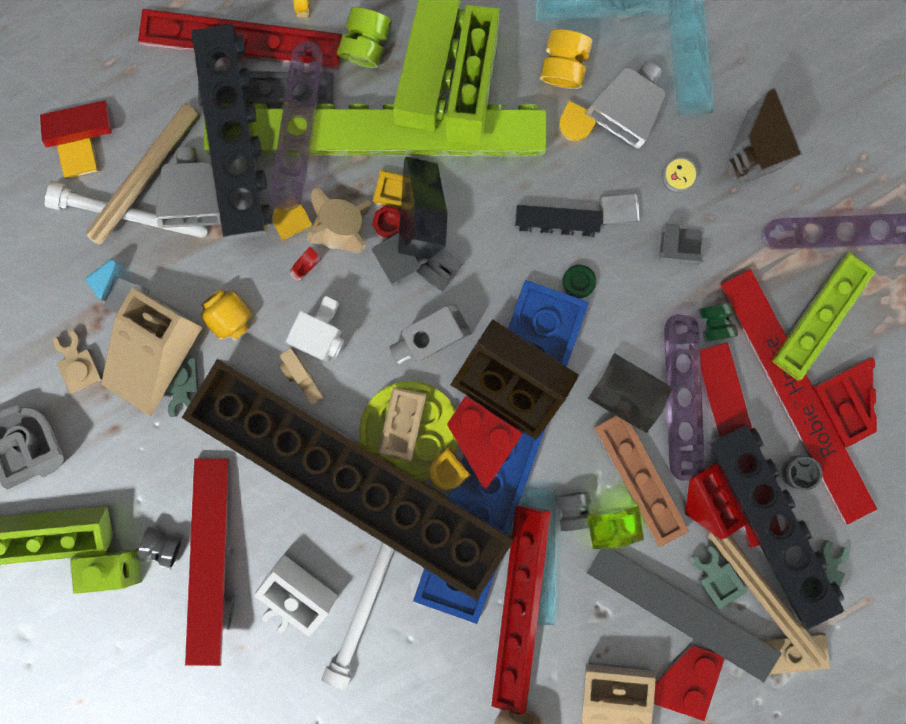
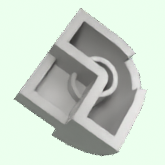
[0,406,64,490]

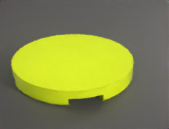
[359,381,459,481]

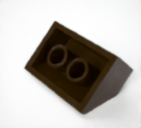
[728,88,801,185]
[450,319,579,440]

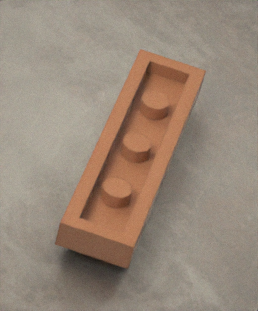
[593,411,689,548]

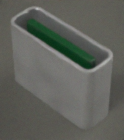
[599,194,640,225]

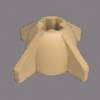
[306,186,372,253]

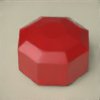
[372,205,401,239]

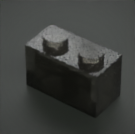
[588,353,673,433]

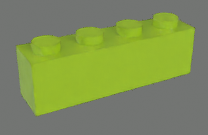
[393,0,465,132]
[446,4,500,145]
[0,506,113,565]

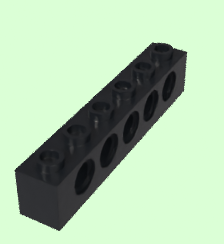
[191,24,273,240]
[706,424,845,630]

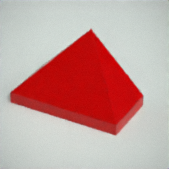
[685,463,748,540]

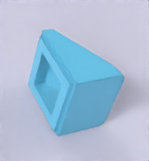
[85,259,123,301]

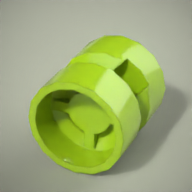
[337,7,392,68]

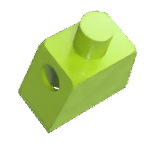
[70,548,142,594]

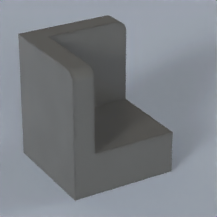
[658,224,704,265]
[371,233,420,286]

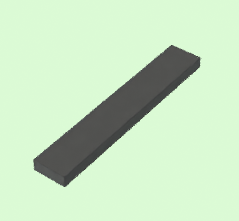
[587,544,782,682]

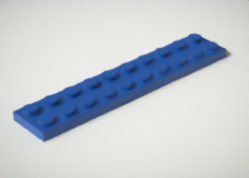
[413,280,589,624]

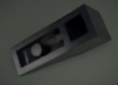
[398,156,448,260]

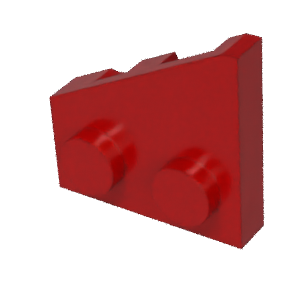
[813,357,877,448]

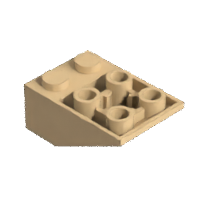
[101,287,202,416]
[581,664,656,724]

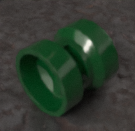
[698,303,738,342]

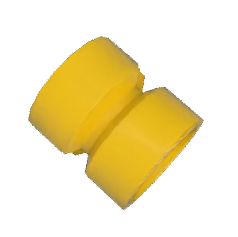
[540,29,592,89]

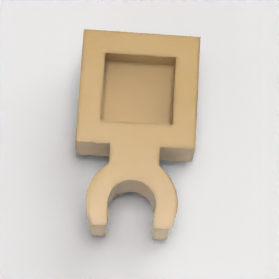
[52,330,103,394]
[279,348,324,405]

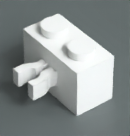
[285,296,345,362]
[254,555,338,637]

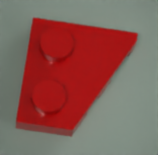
[447,396,523,489]
[654,644,725,721]

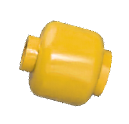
[201,288,252,340]

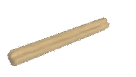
[85,103,199,245]
[707,531,827,669]

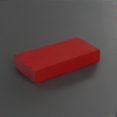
[40,100,112,148]

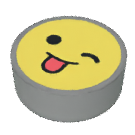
[662,157,698,192]

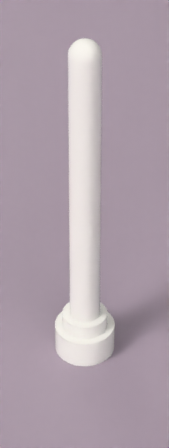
[45,181,208,238]
[321,543,394,690]

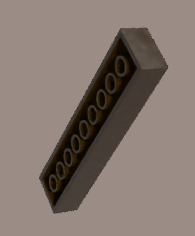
[182,359,515,601]

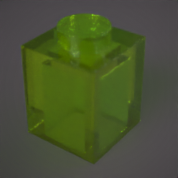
[587,506,644,549]

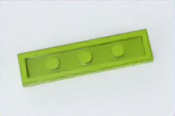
[771,251,876,381]

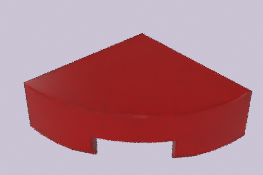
[289,246,321,281]

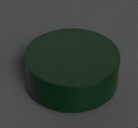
[562,264,596,299]

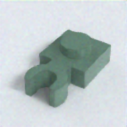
[164,358,199,417]
[802,540,849,595]
[691,545,748,610]

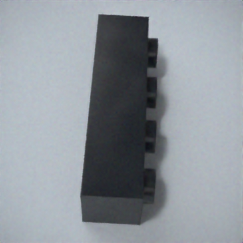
[515,205,602,238]

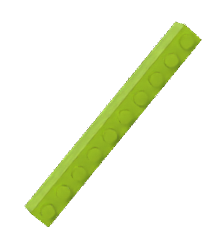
[204,103,546,156]

